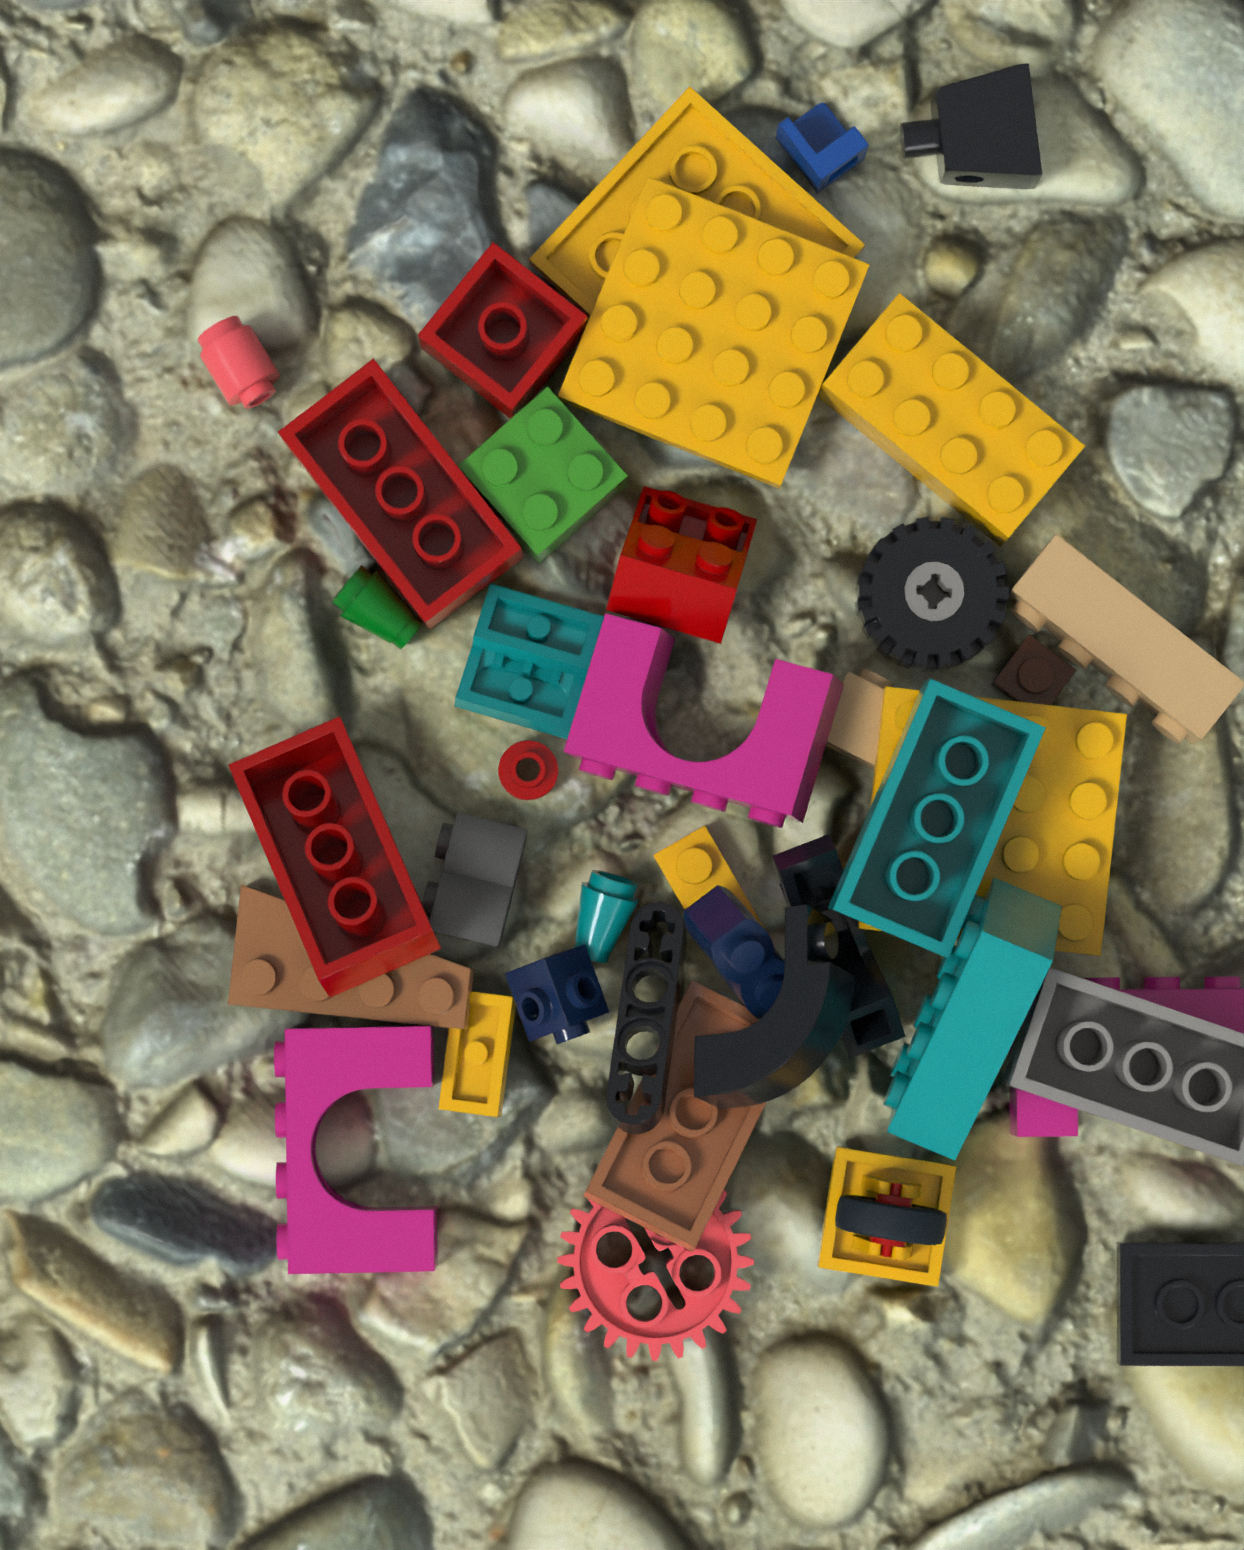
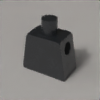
[900,63,1042,190]

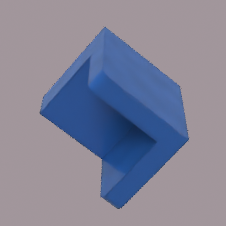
[775,103,869,194]

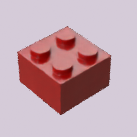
[417,242,588,419]

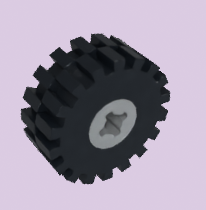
[855,517,1010,672]

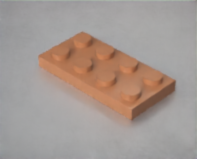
[583,980,766,1252]

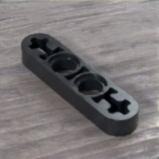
[606,902,687,1134]

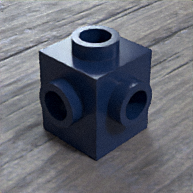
[505,944,609,1044]

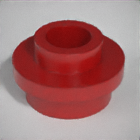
[498,740,558,801]

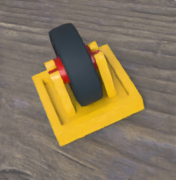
[817,1146,957,1287]

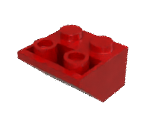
[606,486,758,644]

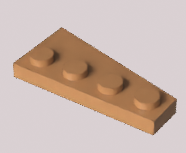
[228,885,474,1029]

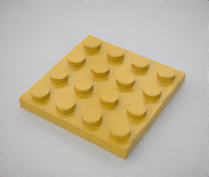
[529,86,865,318]
[558,176,870,489]
[857,686,1127,956]

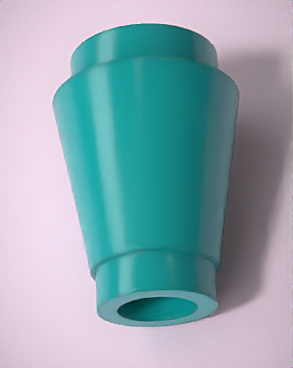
[574,870,639,963]

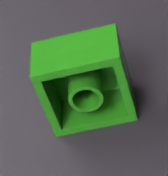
[458,386,628,565]

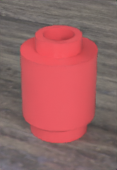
[197,316,280,409]

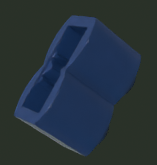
[684,885,785,1019]

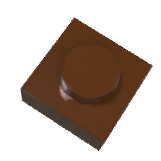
[991,635,1077,705]

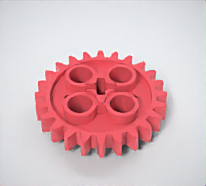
[557,1190,754,1361]

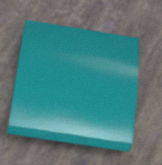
[454,583,604,739]

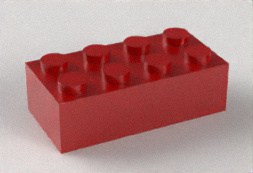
[278,358,524,630]
[228,716,442,998]

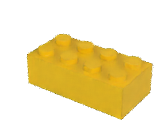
[818,293,1085,547]

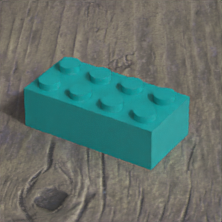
[828,678,1046,958]
[883,877,1062,1161]

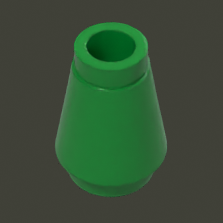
[332,565,423,650]

